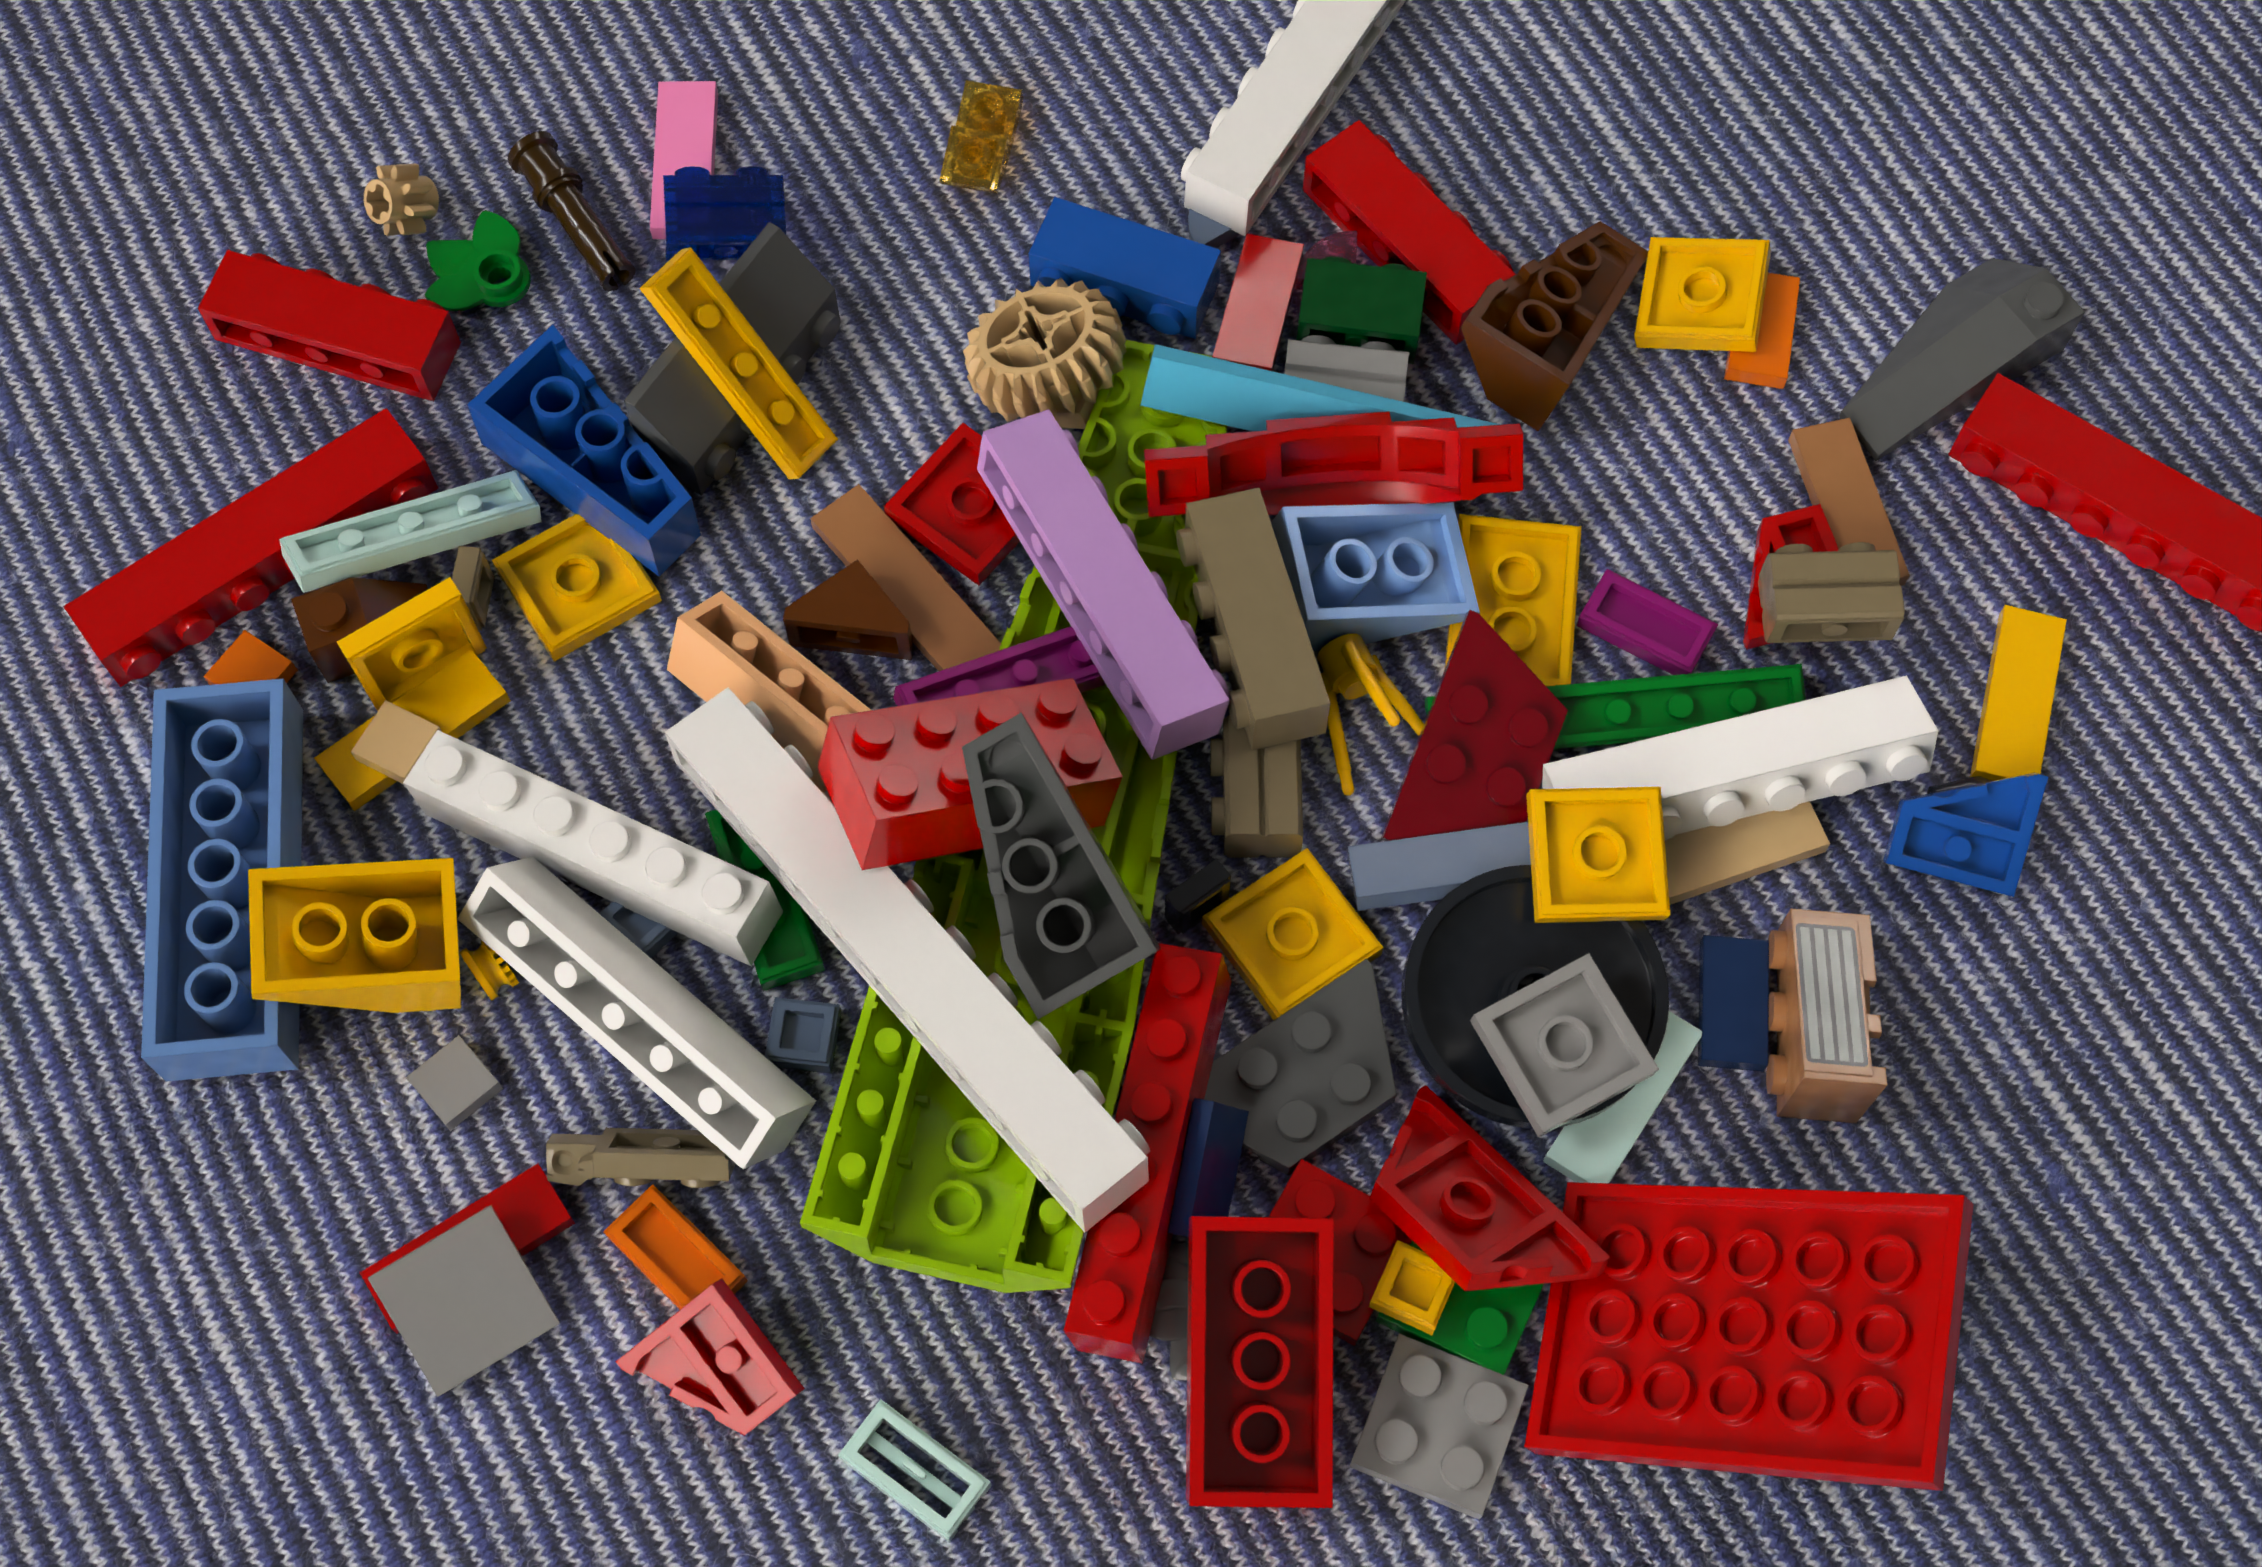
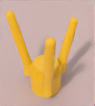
[1317,633,1424,796]

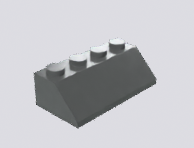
[624,222,841,496]

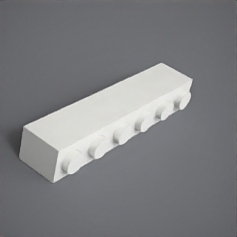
[1181,0,1406,236]
[1542,675,1938,840]
[403,730,783,966]
[457,857,816,1169]

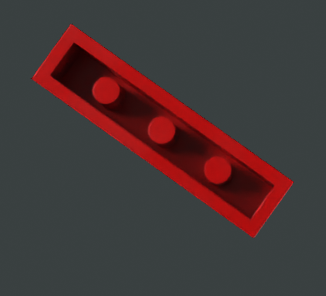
[1303,120,1516,345]
[197,250,461,402]

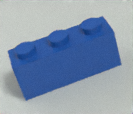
[1028,197,1221,339]

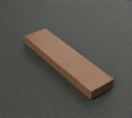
[810,484,1001,671]

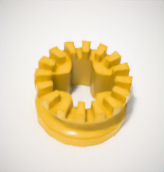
[459,939,520,1001]

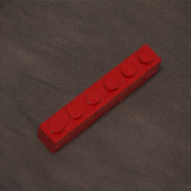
[1948,373,2262,631]
[63,408,439,687]
[1064,943,1232,1364]

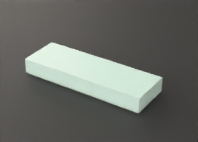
[1543,1011,1702,1183]

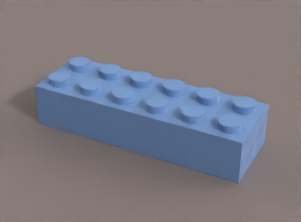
[141,679,303,1082]

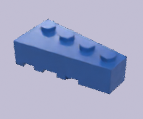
[467,324,701,577]

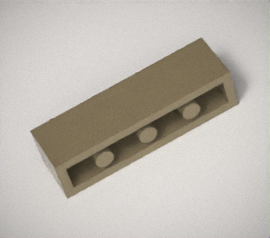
[1176,488,1331,750]

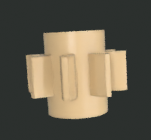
[364,163,439,236]

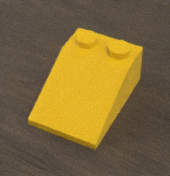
[248,858,461,1013]

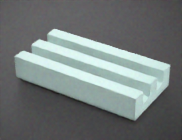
[838,1399,992,1543]

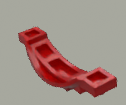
[1144,412,1523,517]

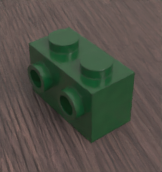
[1297,256,1427,364]

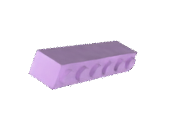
[977,409,1230,760]

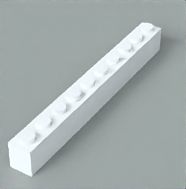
[665,687,1150,1233]

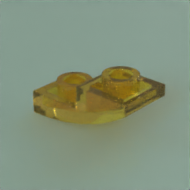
[940,80,1024,194]

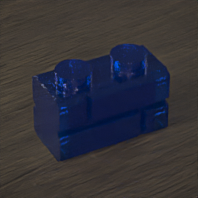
[663,166,786,261]

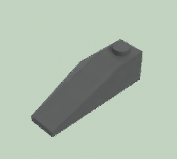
[1839,258,2085,461]
[962,713,1161,1019]

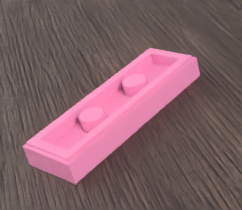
[650,81,718,239]

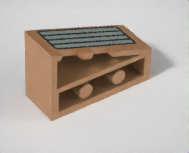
[1766,908,1888,1123]

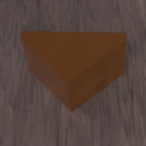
[783,559,914,660]

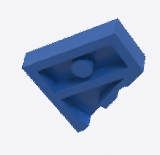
[1883,773,2048,897]

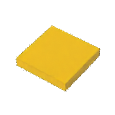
[1634,237,1771,352]
[492,514,662,662]
[337,577,487,711]
[1526,787,1670,923]
[1202,848,1384,1020]

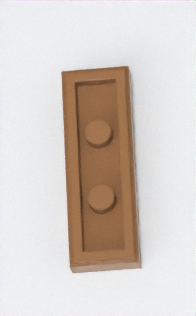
[1788,418,1910,586]

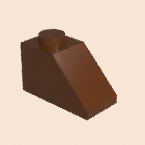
[291,577,428,683]

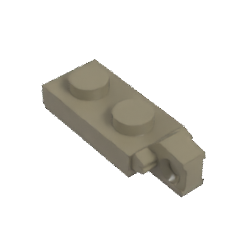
[546,1127,736,1188]

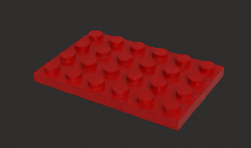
[1524,1182,1974,1491]

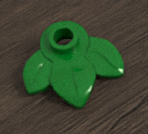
[425,210,531,311]

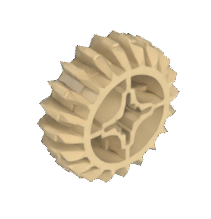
[963,278,1127,422]

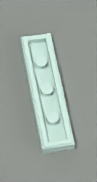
[279,470,541,593]

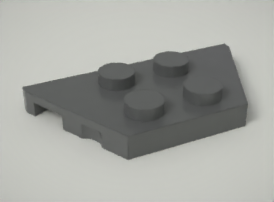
[1204,959,1397,1175]

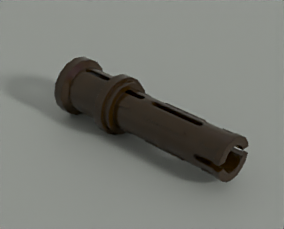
[508,131,636,291]

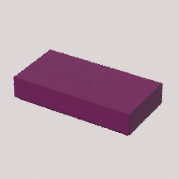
[1576,569,1718,675]

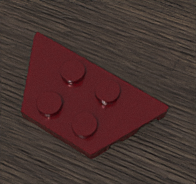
[1381,610,1568,841]

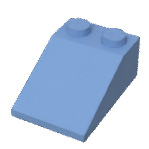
[1271,502,1480,651]

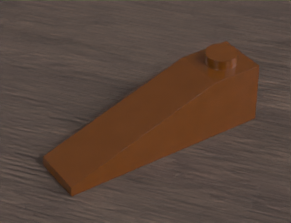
[1461,221,1648,431]

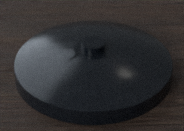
[1401,865,1669,1129]

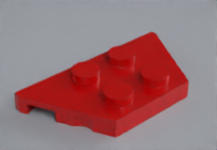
[1369,1085,1610,1291]

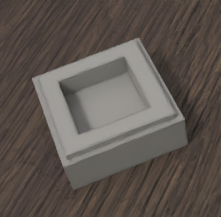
[406,1035,503,1131]

